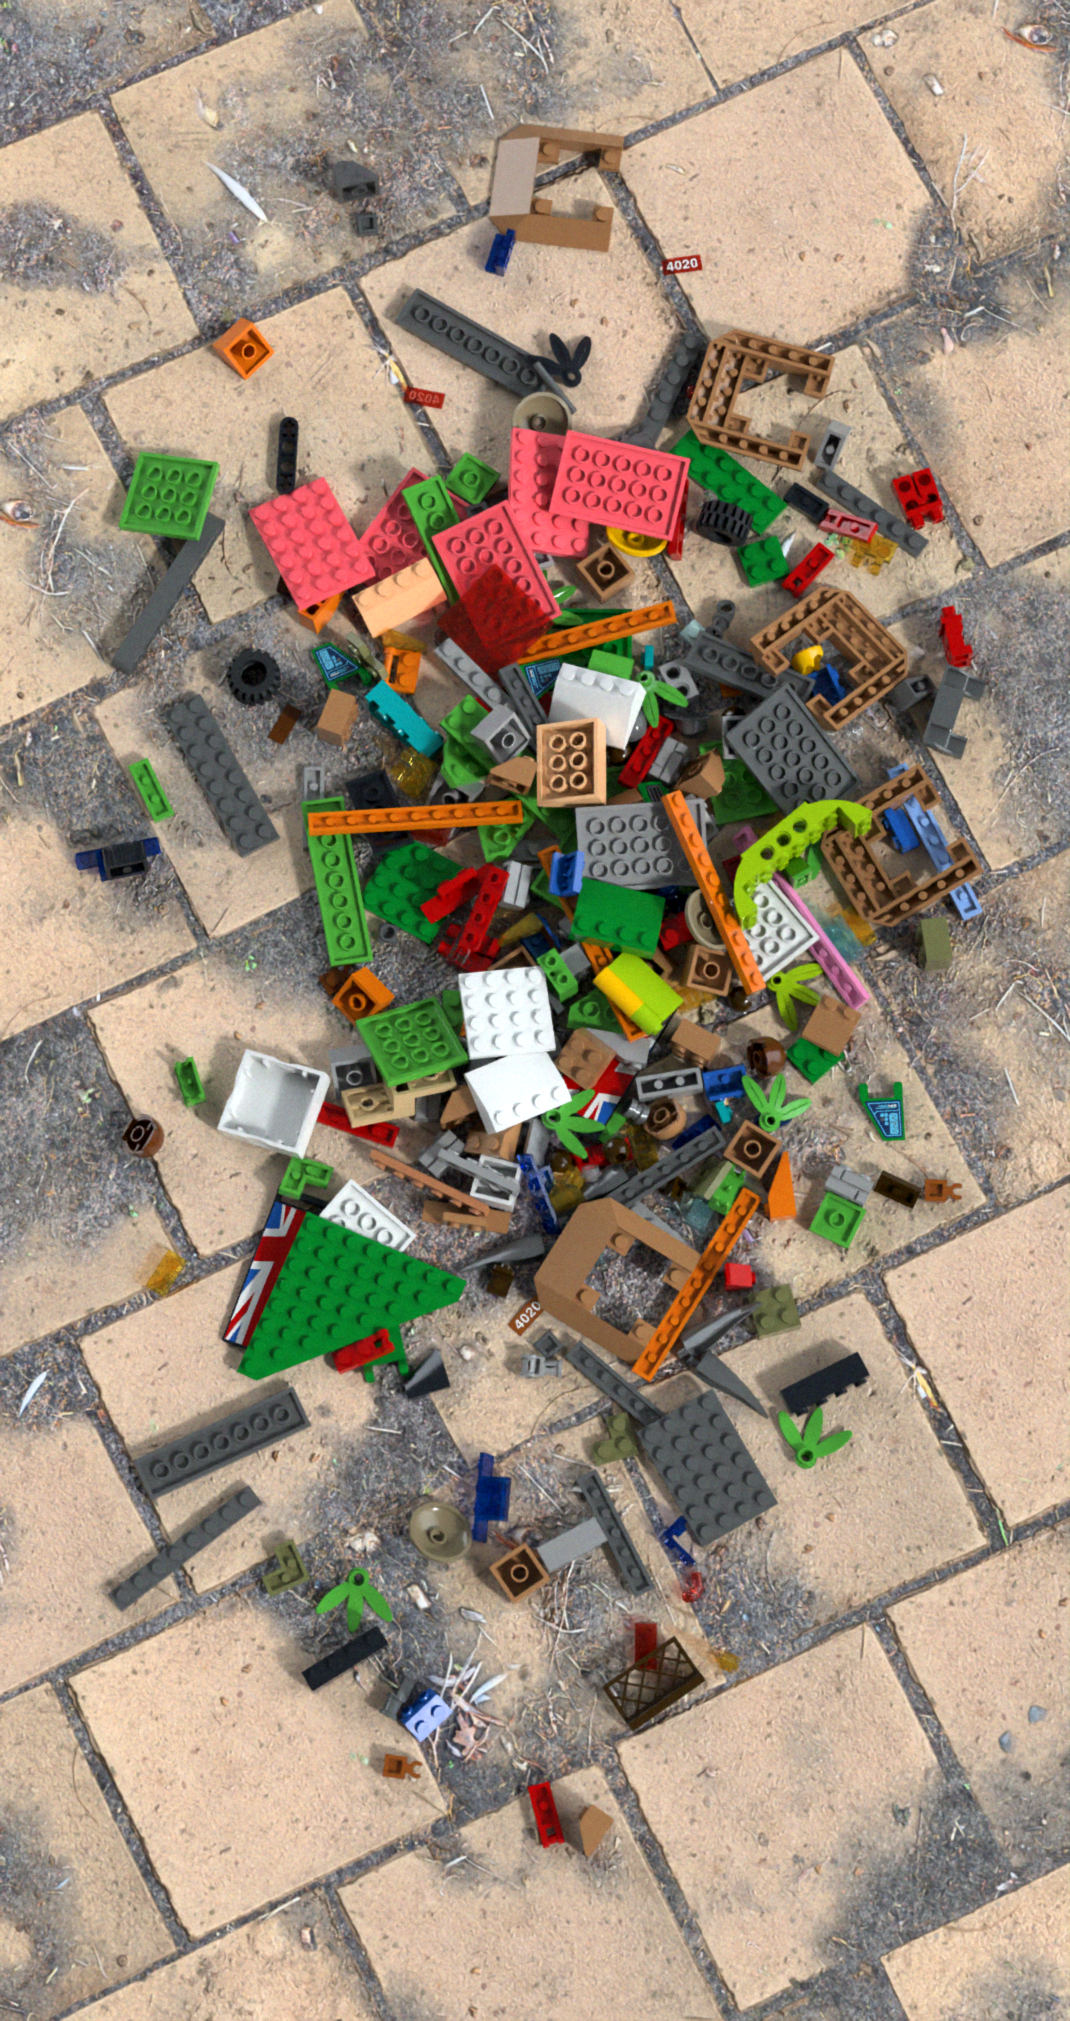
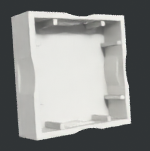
[217,1049,331,1159]

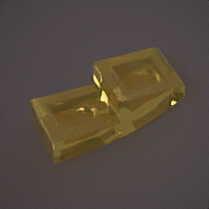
[835,904,878,951]

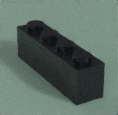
[779,1351,870,1418]
[301,1625,390,1694]

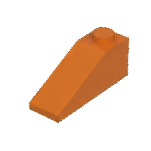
[297,590,346,634]
[764,1151,797,1222]

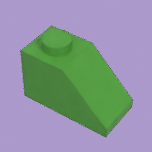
[781,856,813,890]

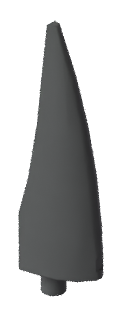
[552,1164,639,1222]
[460,1232,555,1273]
[677,1302,762,1359]
[687,1351,769,1419]

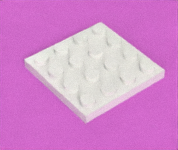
[721,880,820,982]
[458,966,556,1059]
[319,1179,417,1253]

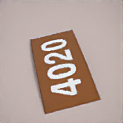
[507,1295,544,1336]

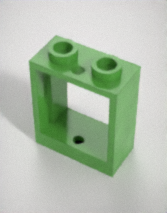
[536,948,578,1005]

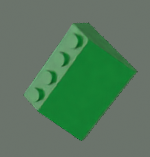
[568,877,666,960]

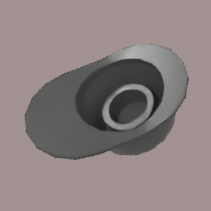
[663,712,713,739]

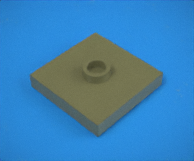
[685,1156,733,1200]

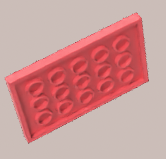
[508,427,589,560]
[548,430,691,542]
[359,467,471,588]
[248,476,376,611]
[431,500,563,651]

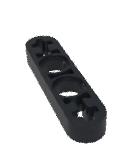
[276,417,299,496]

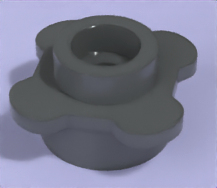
[377,923,400,945]

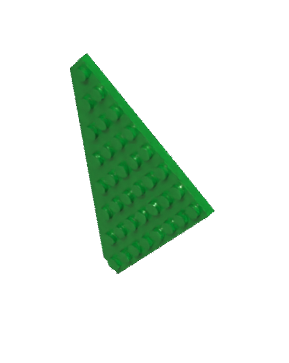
[237,1211,467,1381]

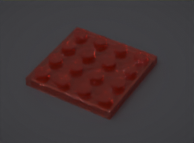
[436,563,555,683]

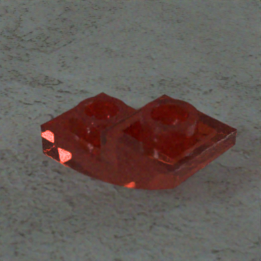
[635,1622,657,1670]

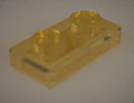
[145,1249,188,1298]

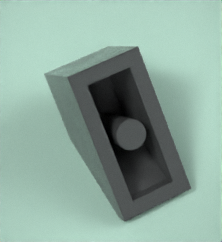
[888,674,938,711]

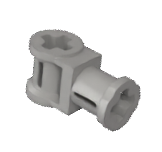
[519,1354,563,1379]

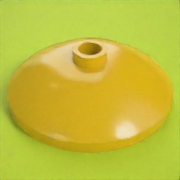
[606,527,667,557]

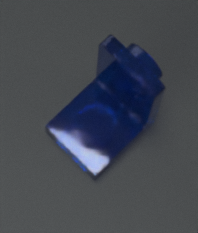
[671,1114,722,1151]
[662,1515,697,1567]

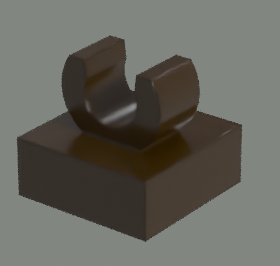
[658,1176,687,1203]

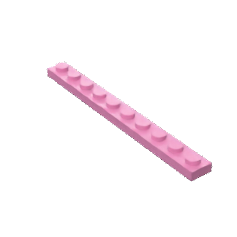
[731,825,871,1010]

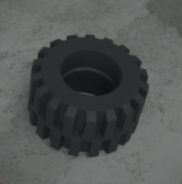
[695,500,753,547]
[227,648,281,706]

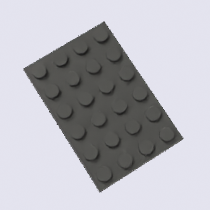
[723,683,863,818]
[636,1389,778,1548]

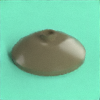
[511,392,572,436]
[685,889,735,951]
[409,1502,473,1563]

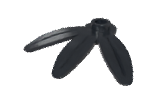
[524,333,591,388]

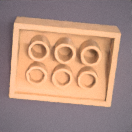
[537,717,606,808]

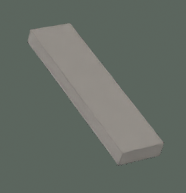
[303,766,325,850]

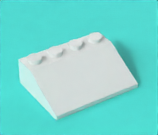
[548,663,646,750]
[464,1052,572,1135]

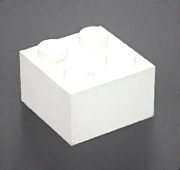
[470,1154,524,1212]

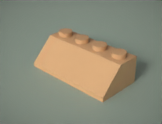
[352,557,448,639]

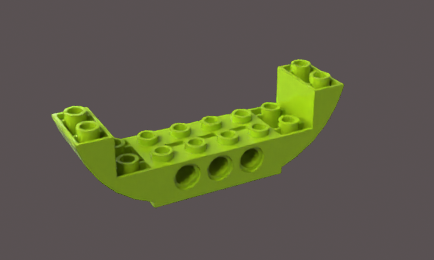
[734,799,872,932]

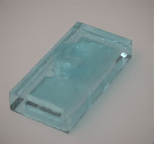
[683,1197,714,1233]

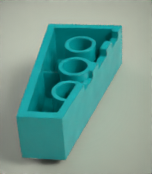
[365,679,444,766]

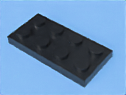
[345,769,415,857]

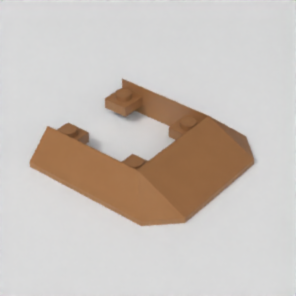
[489,124,625,252]
[686,329,836,472]
[748,587,908,732]
[820,763,984,927]
[533,1197,702,1366]

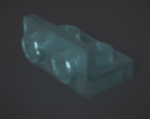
[823,914,865,965]

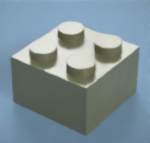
[915,916,953,971]
[746,1283,801,1341]

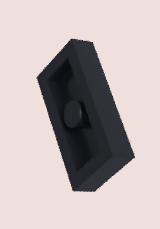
[783,482,830,523]

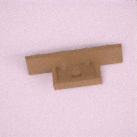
[422,1200,511,1234]

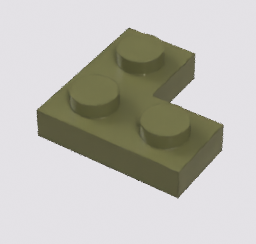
[345,631,389,680]
[591,1412,639,1467]
[261,1539,311,1598]

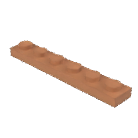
[369,1149,490,1217]

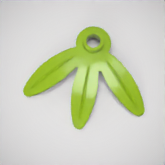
[766,963,824,1031]

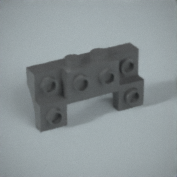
[921,664,986,760]

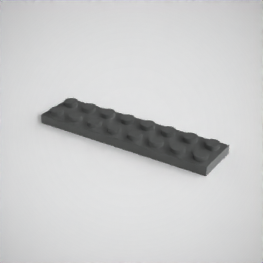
[395,288,555,399]
[163,694,280,858]
[133,1386,312,1501]

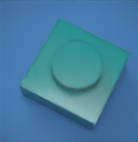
[640,645,654,672]
[714,1101,733,1128]

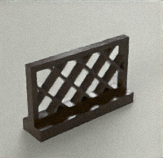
[601,1636,706,1732]

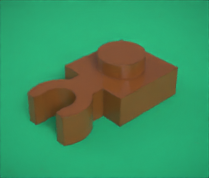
[924,1179,962,1203]
[382,1754,423,1780]

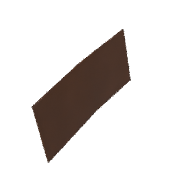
[268,704,302,745]
[534,917,559,952]

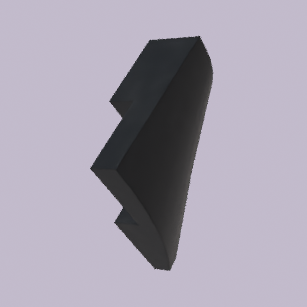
[403,1349,451,1402]

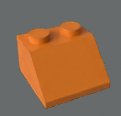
[212,318,275,380]
[331,967,395,1026]

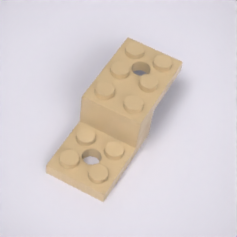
[341,1069,457,1128]

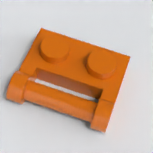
[378,647,422,695]

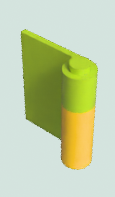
[592,953,684,1036]

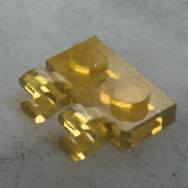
[851,534,898,577]
[390,747,438,799]

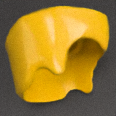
[791,645,823,676]

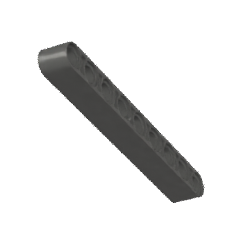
[111,511,226,676]

